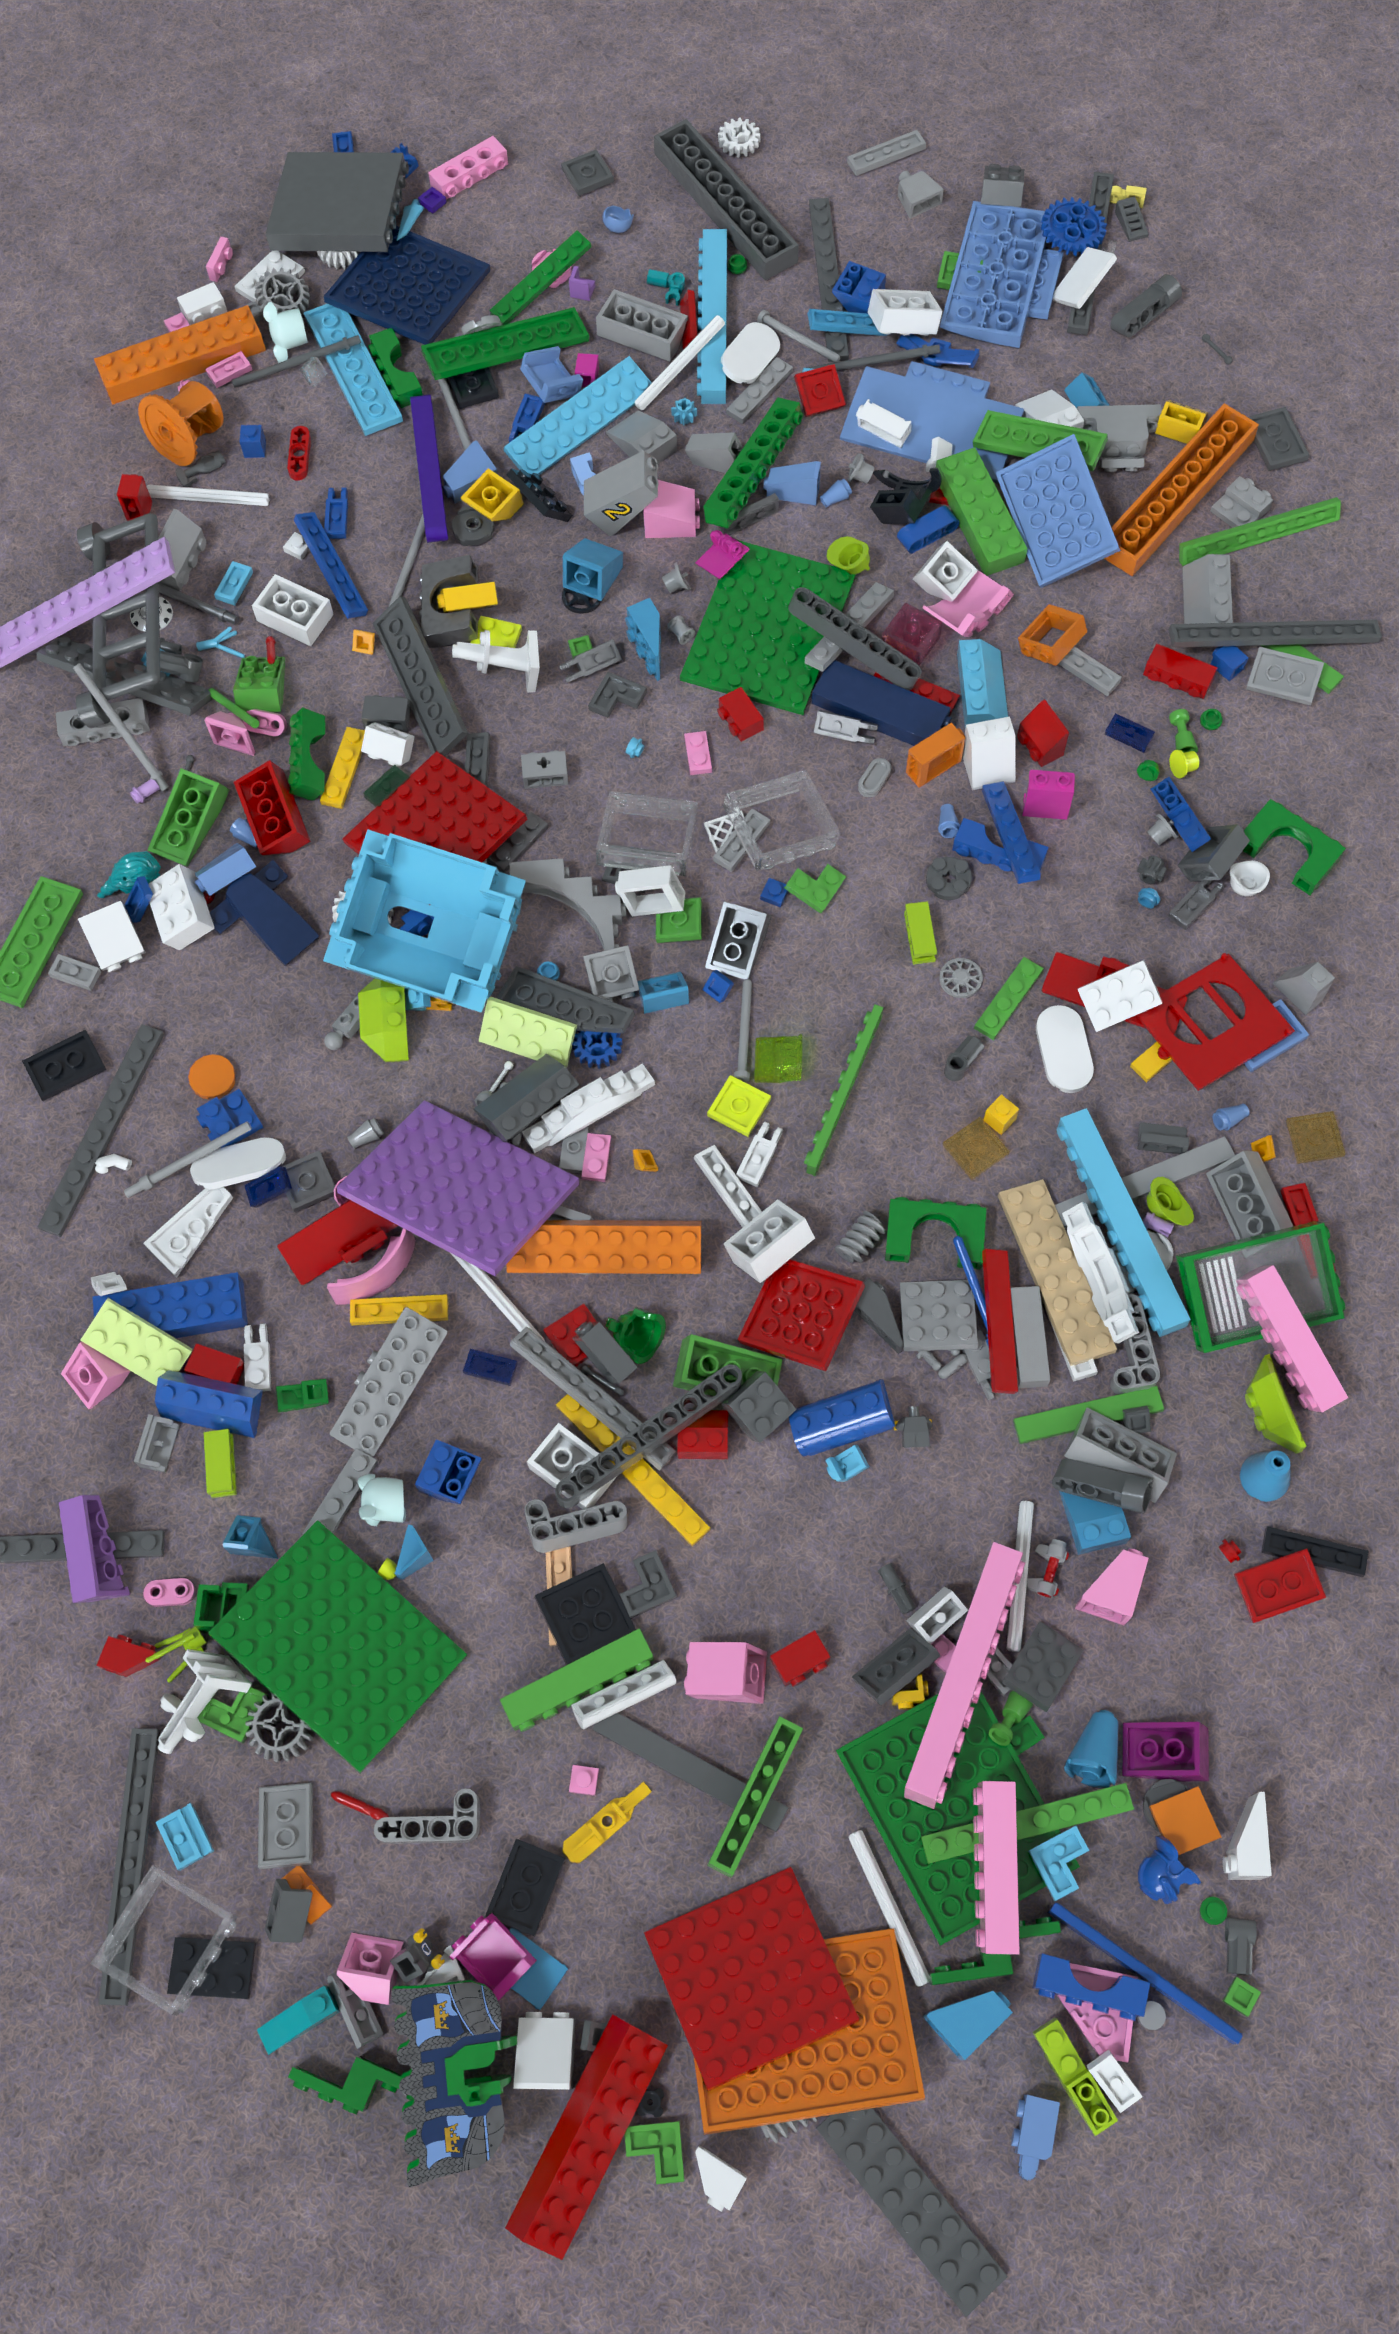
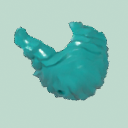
[97,851,161,898]

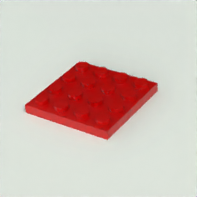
[737,1259,865,1371]

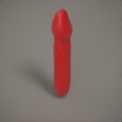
[265,636,276,665]
[331,1791,389,1820]

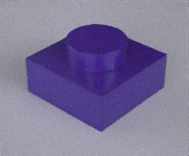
[418,187,447,214]

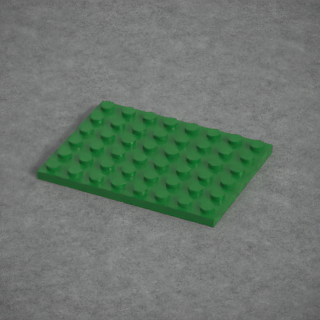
[680,539,856,715]
[208,1520,467,1774]
[836,1692,1080,1946]

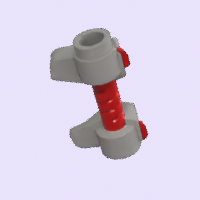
[1026,1539,1069,1598]

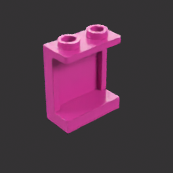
[1022,770,1075,820]
[449,1913,537,2001]

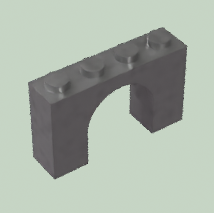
[419,555,478,648]

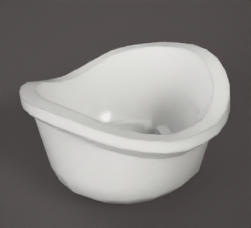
[1230,861,1270,896]

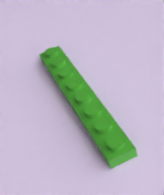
[1179,497,1341,566]
[804,1004,883,1176]
[921,1783,1134,1864]

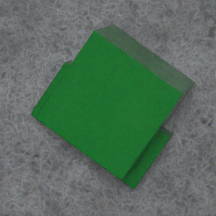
[193,1582,249,1633]

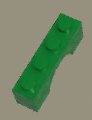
[368,328,423,408]
[288,707,325,801]

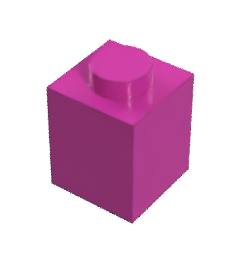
[575,353,599,387]

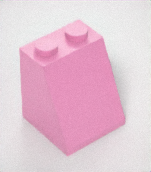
[644,480,700,538]
[1075,1549,1149,1625]
[684,1642,767,1704]

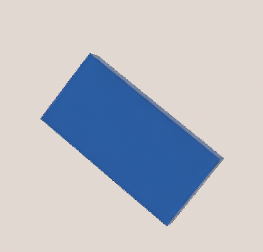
[125,876,153,923]

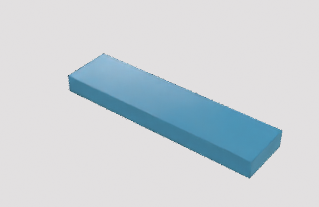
[807,309,887,336]

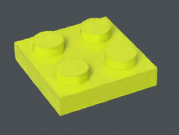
[470,616,522,648]
[707,1075,771,1137]

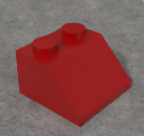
[1017,699,1069,767]
[677,1410,728,1459]

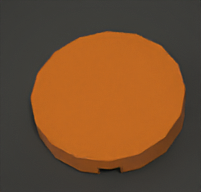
[188,1054,236,1099]

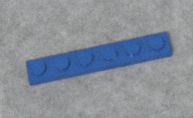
[294,512,368,619]
[982,781,1041,884]

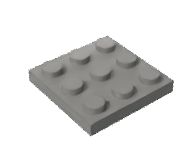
[900,1280,978,1351]

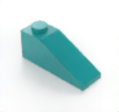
[257,1985,341,2055]

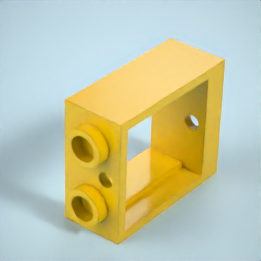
[437,582,498,613]

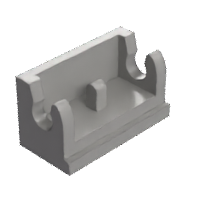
[134,1414,180,1473]

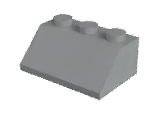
[158,509,206,591]

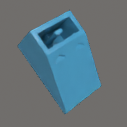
[625,598,661,681]

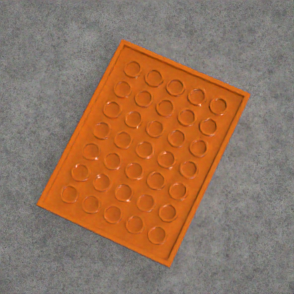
[694,1928,925,2135]

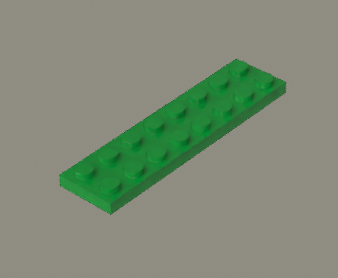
[421,307,589,380]

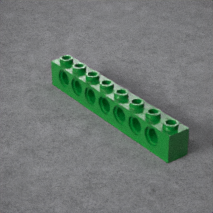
[703,397,803,529]

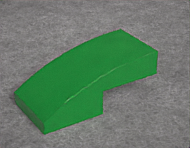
[276,1379,329,1413]

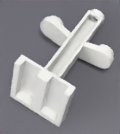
[452,630,540,692]
[157,1649,252,1754]

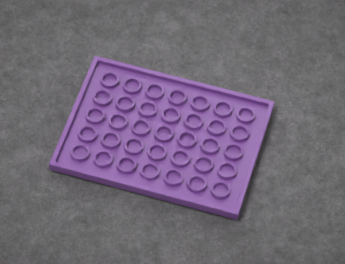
[337,1100,579,1276]

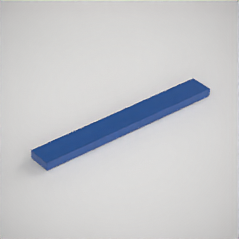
[1047,1903,1243,2045]

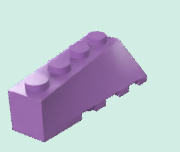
[59,1495,130,1603]

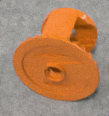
[138,381,224,466]

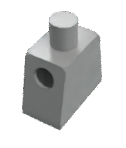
[898,171,944,219]

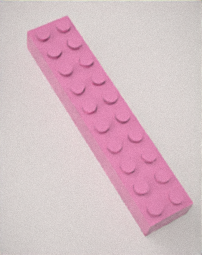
[904,1542,1026,1809]

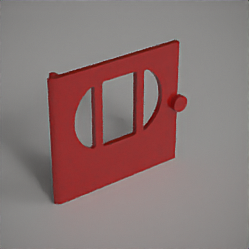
[1135,953,1295,1091]

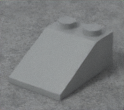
[606,410,677,464]

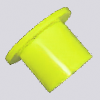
[1169,749,1199,779]

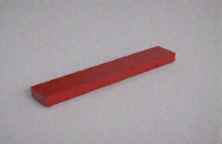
[982,1249,1018,1394]

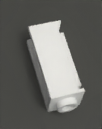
[856,399,911,448]

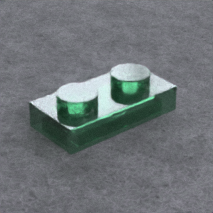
[363,764,410,807]

